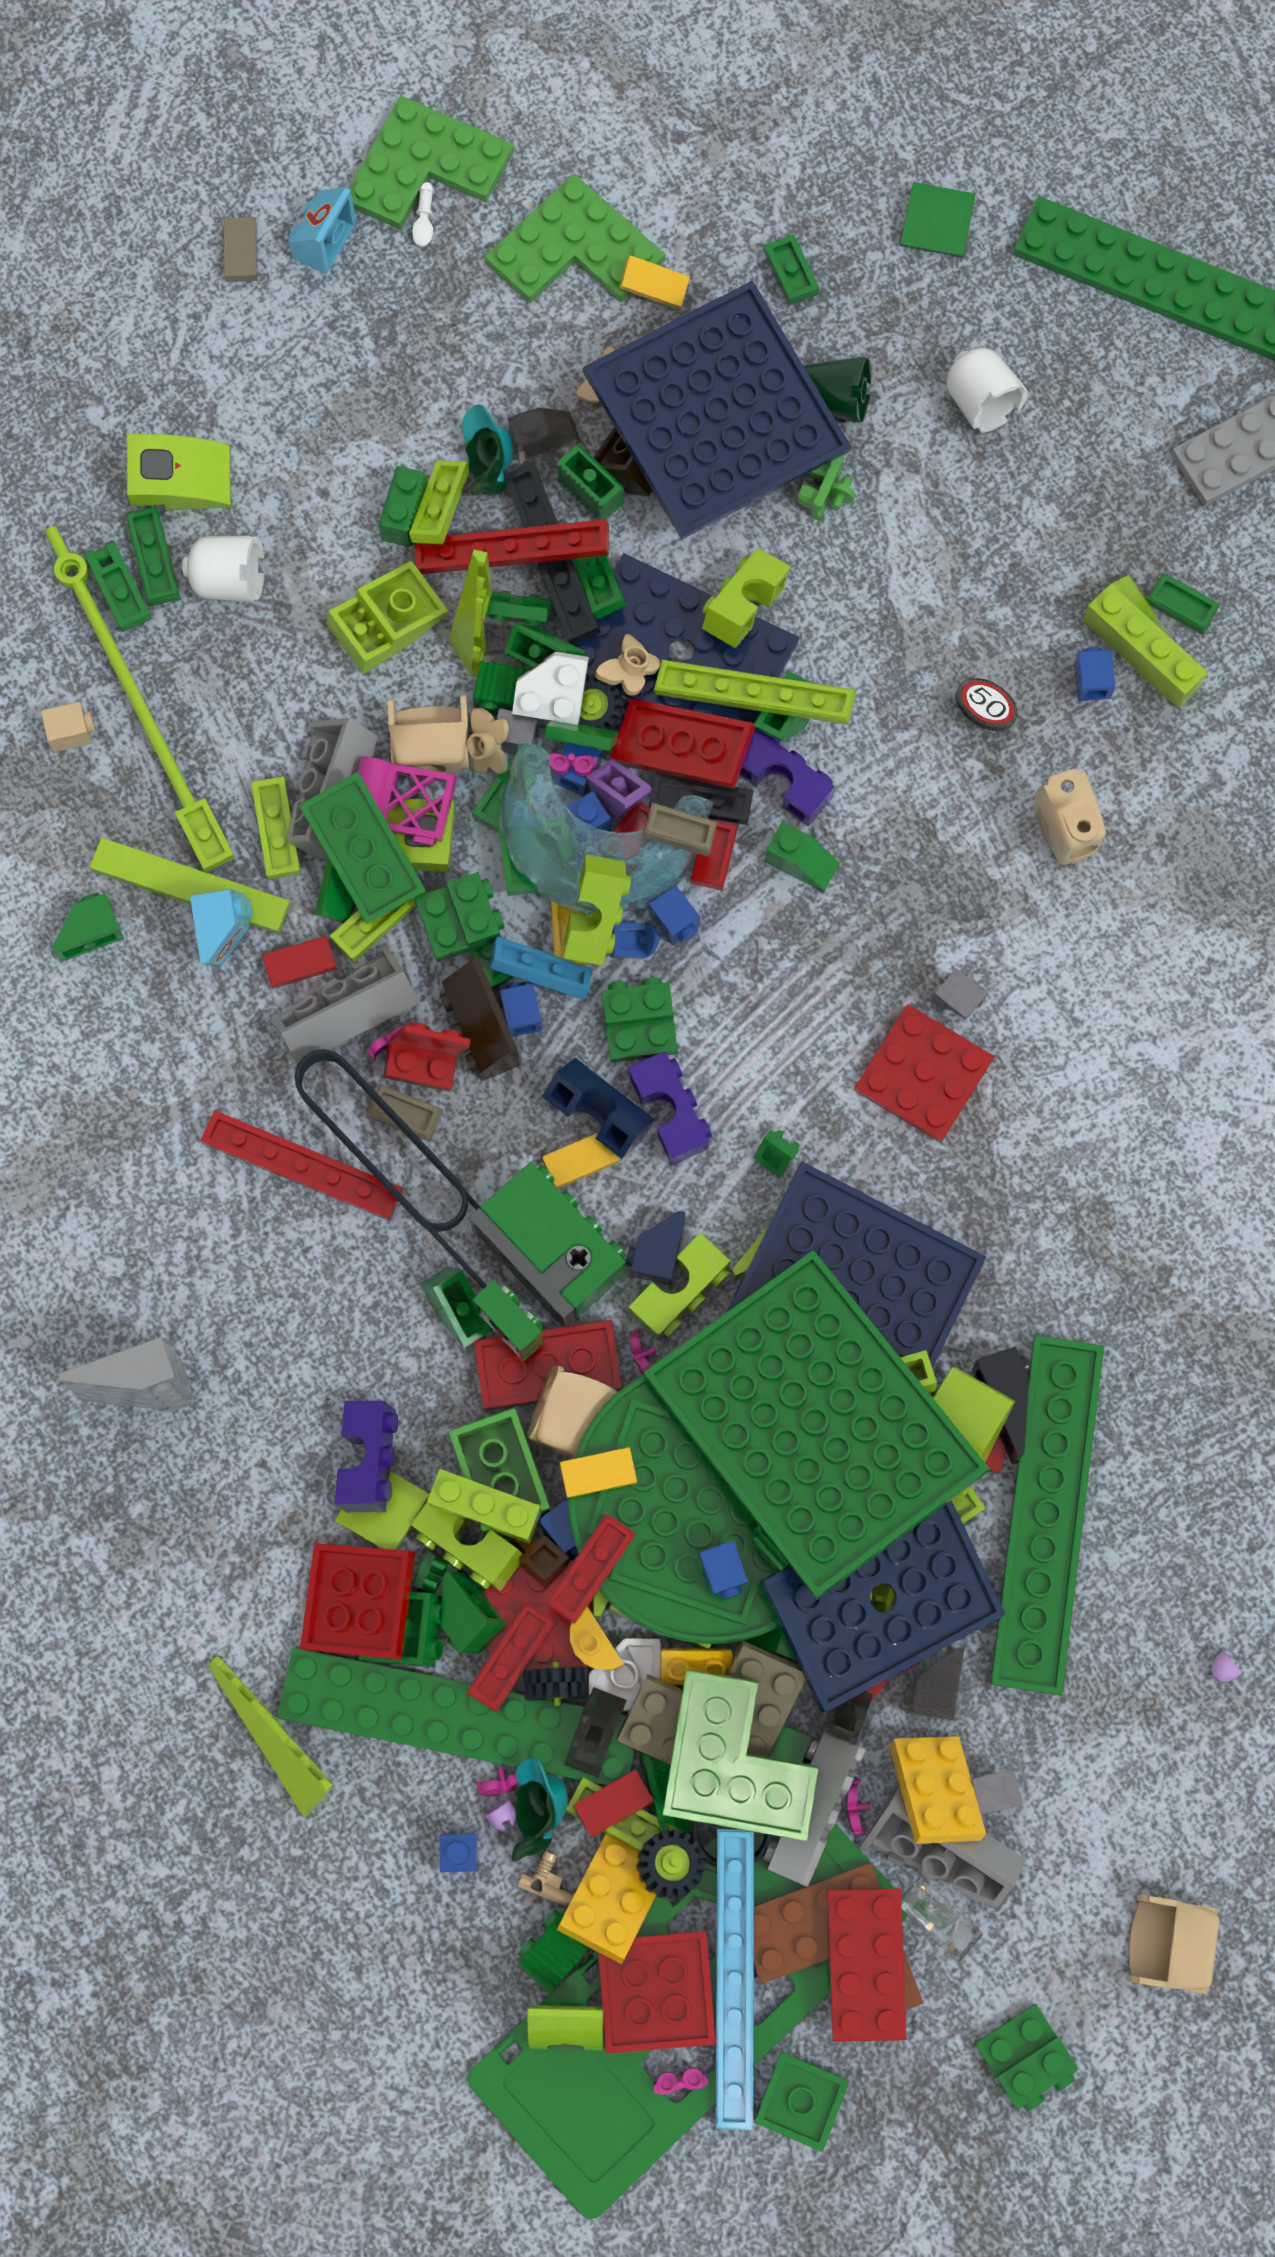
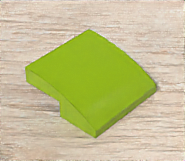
[334,1471,430,1550]

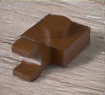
[509,1535,569,1587]

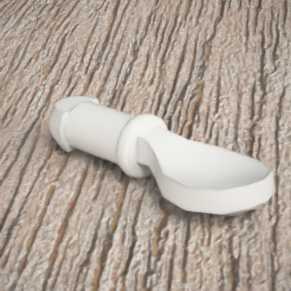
[412,182,434,247]

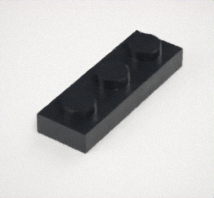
[649,773,754,825]

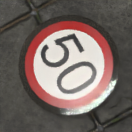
[955,678,1018,731]

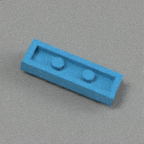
[489,936,591,1000]

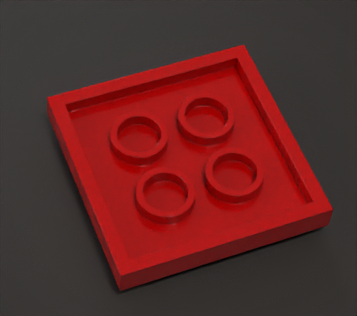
[854,1004,995,1143]
[300,1543,415,1660]
[486,1561,594,1673]
[598,1931,716,2054]

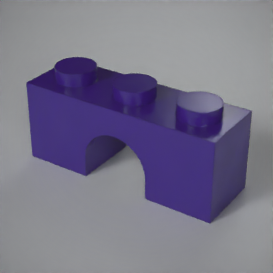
[740,729,835,827]
[628,1051,712,1166]
[334,1401,399,1512]

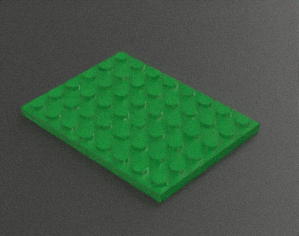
[643,1250,990,1600]

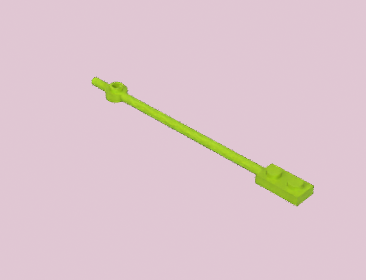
[45,526,235,873]

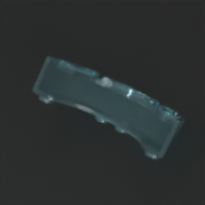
[500,740,714,914]

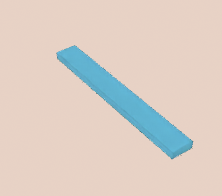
[716,1828,754,2130]

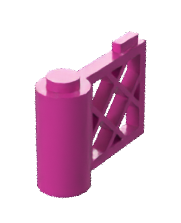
[357,757,457,847]

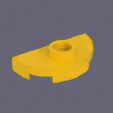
[570,1607,624,1671]

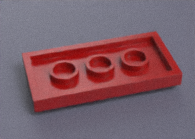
[610,698,756,789]
[474,1320,622,1411]
[827,1889,907,2042]

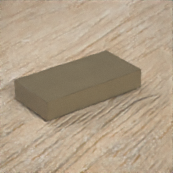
[224,217,258,282]
[643,803,717,857]
[366,1084,443,1142]

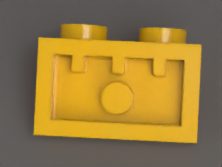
[660,1648,733,1685]

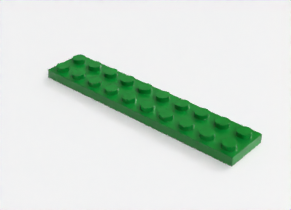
[1013,196,1275,361]
[990,1335,1104,1696]
[277,1648,635,1786]

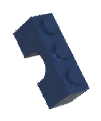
[542,1058,655,1159]

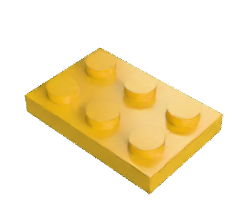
[889,1736,986,1844]
[557,1834,656,1965]

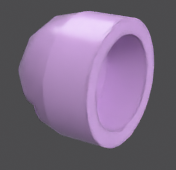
[1211,1651,1242,1682]
[485,1799,516,1831]

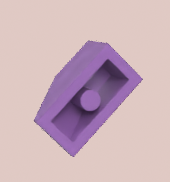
[586,759,652,820]

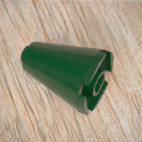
[803,356,872,423]

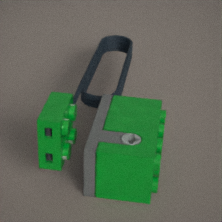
[294,1049,626,1362]

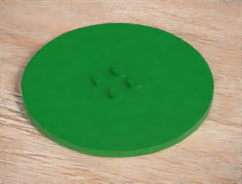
[568,1375,780,1644]

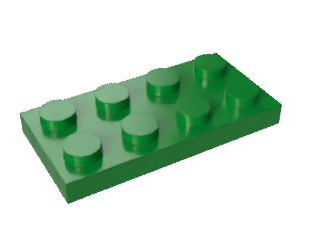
[299,772,426,924]

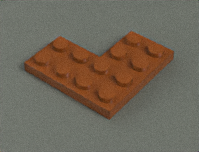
[754,1863,924,2010]

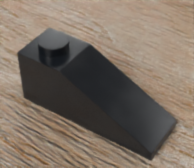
[972,1346,1030,1465]

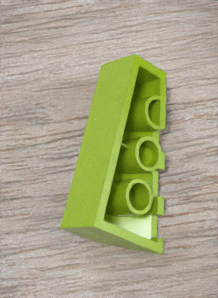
[1083,575,1208,709]

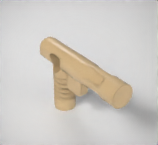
[517,1851,574,1908]

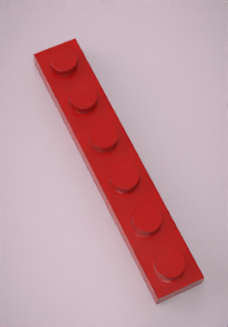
[415,519,609,575]
[200,1110,404,1221]

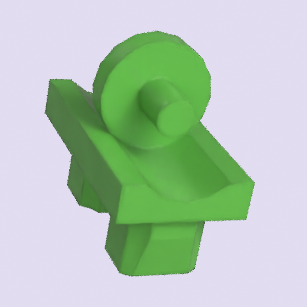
[797,456,856,521]

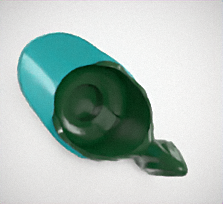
[462,404,513,496]
[512,1757,568,1862]

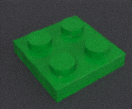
[754,2052,850,2152]

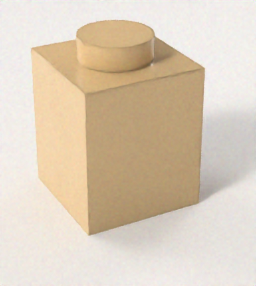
[41,702,96,753]

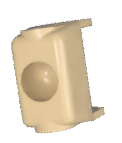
[388,695,470,776]
[1034,769,1106,865]
[527,1365,617,1459]
[1126,1894,1219,1994]

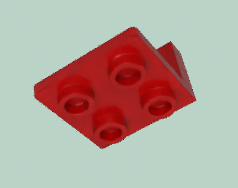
[383,1022,471,1092]

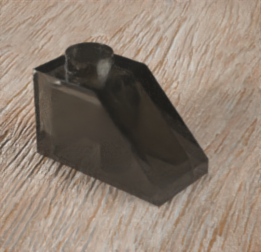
[507,407,581,463]
[903,1648,965,1722]
[564,1687,627,1778]
[819,1691,873,1745]

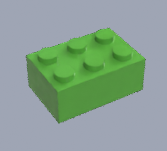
[448,1408,551,1536]

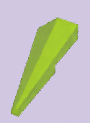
[449,549,492,676]
[208,1656,335,1817]

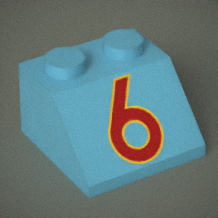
[288,187,356,274]
[190,889,253,966]

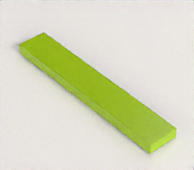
[654,660,857,725]
[89,837,291,934]

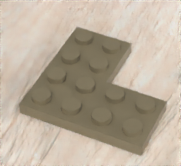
[617,1641,806,1765]

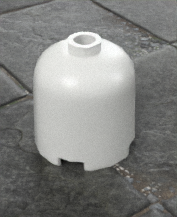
[946,347,1028,433]
[182,536,264,602]

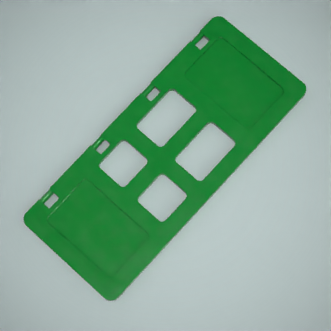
[468,1823,909,2219]

